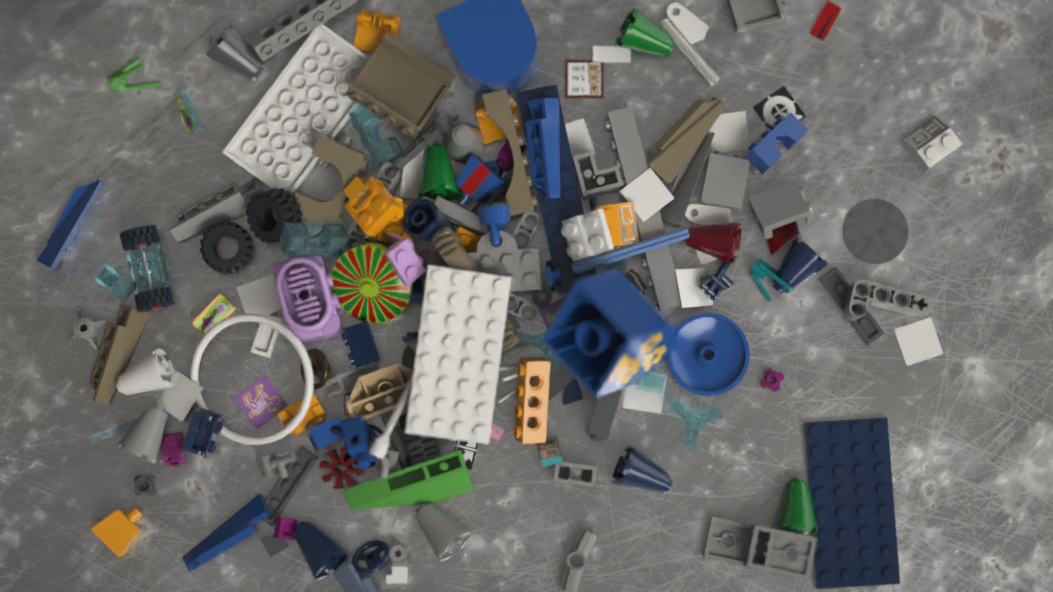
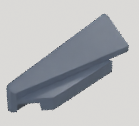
[333,562,379,592]

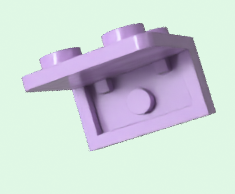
[384,231,426,286]

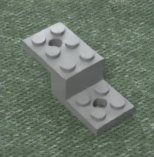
[703,516,817,580]

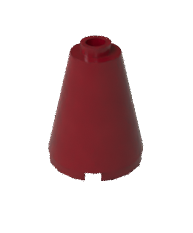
[683,223,742,264]

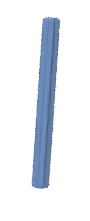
[571,228,690,274]

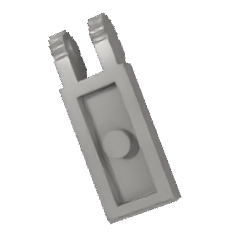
[323,362,378,399]

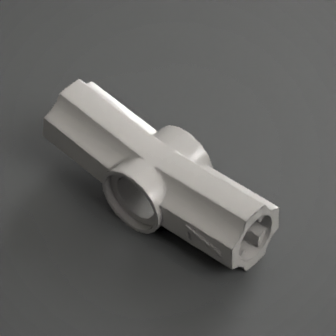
[559,528,597,592]

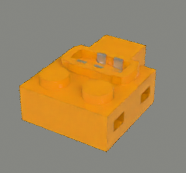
[343,176,402,237]

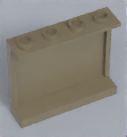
[346,32,456,139]

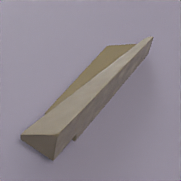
[647,97,726,184]
[89,304,150,404]

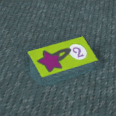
[174,90,203,135]

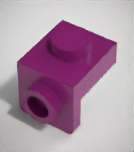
[496,140,527,172]
[161,432,186,467]

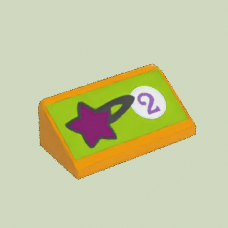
[192,293,237,334]

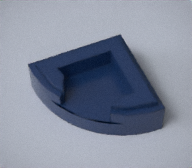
[563,379,583,405]

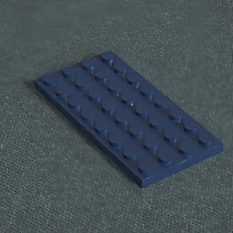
[804,417,900,589]

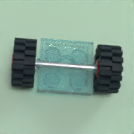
[119,225,174,312]

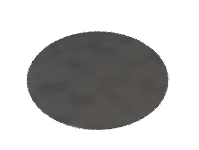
[843,199,909,264]

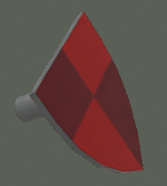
[768,221,802,255]

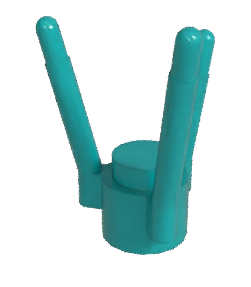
[750,258,792,302]

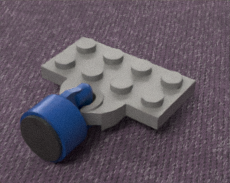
[467,202,543,292]

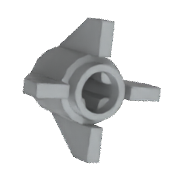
[68,310,108,350]

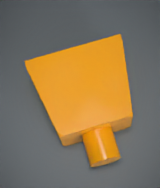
[91,506,143,557]

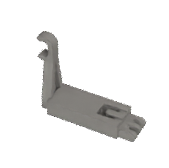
[421,196,507,237]

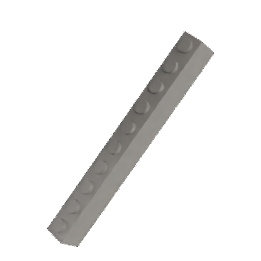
[604,106,682,312]

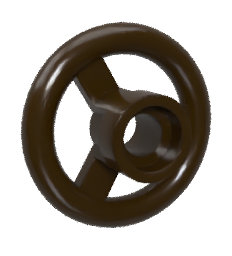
[301,348,330,390]

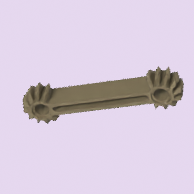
[432,227,519,350]

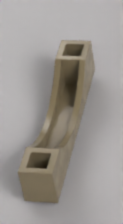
[482,89,537,217]

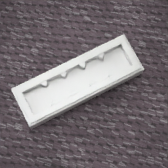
[399,137,426,200]

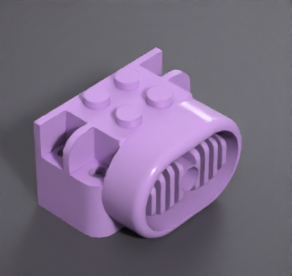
[272,254,344,344]

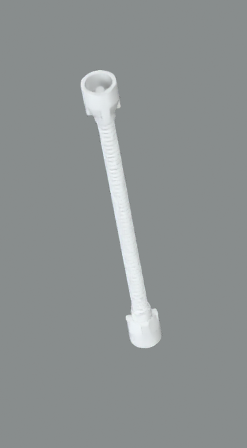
[368,373,413,459]

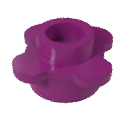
[760,368,784,392]

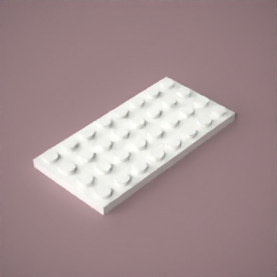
[222,24,370,196]
[405,265,511,444]

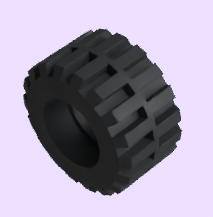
[246,188,303,244]
[200,221,254,274]
[398,413,440,465]

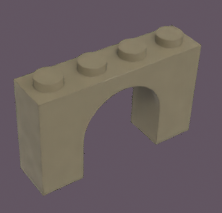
[294,134,368,231]

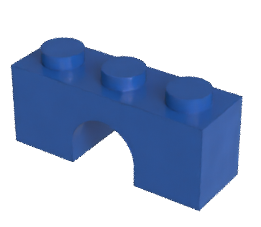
[745,113,808,175]

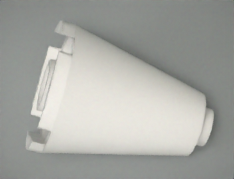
[116,348,177,395]

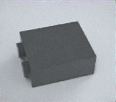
[587,390,622,442]

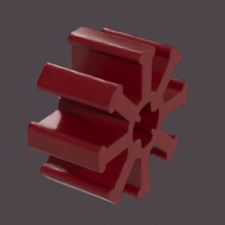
[319,447,364,489]

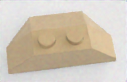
[346,363,413,420]

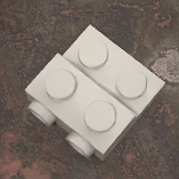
[561,209,614,261]

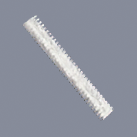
[659,18,720,86]

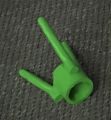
[107,58,161,93]

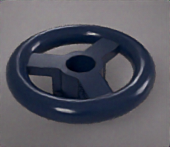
[352,540,390,575]

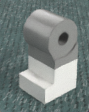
[386,545,408,583]

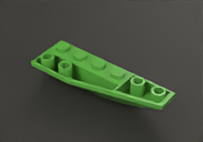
[343,450,475,510]

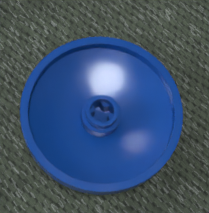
[666,313,750,396]

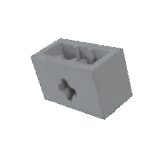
[553,462,597,487]

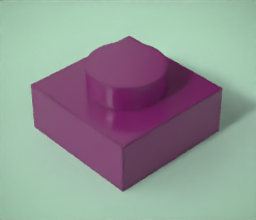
[273,517,297,540]

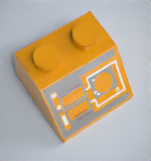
[592,202,639,246]

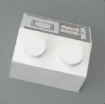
[901,115,962,172]

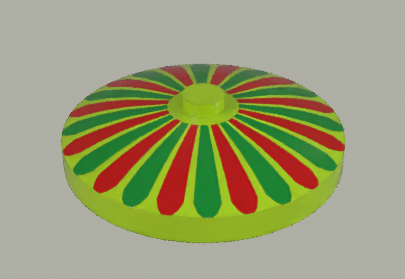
[332,243,413,323]

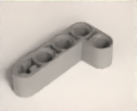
[844,280,930,321]

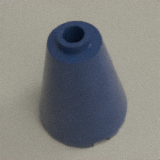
[402,199,456,242]
[772,237,828,294]
[612,446,672,494]
[293,521,348,580]

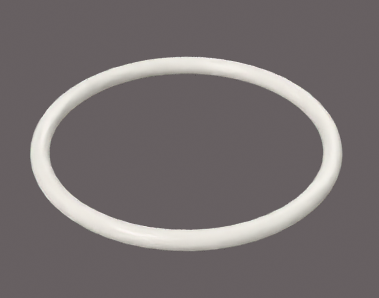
[190,313,314,445]

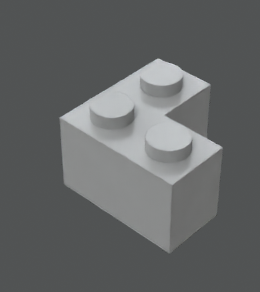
[572,151,623,199]

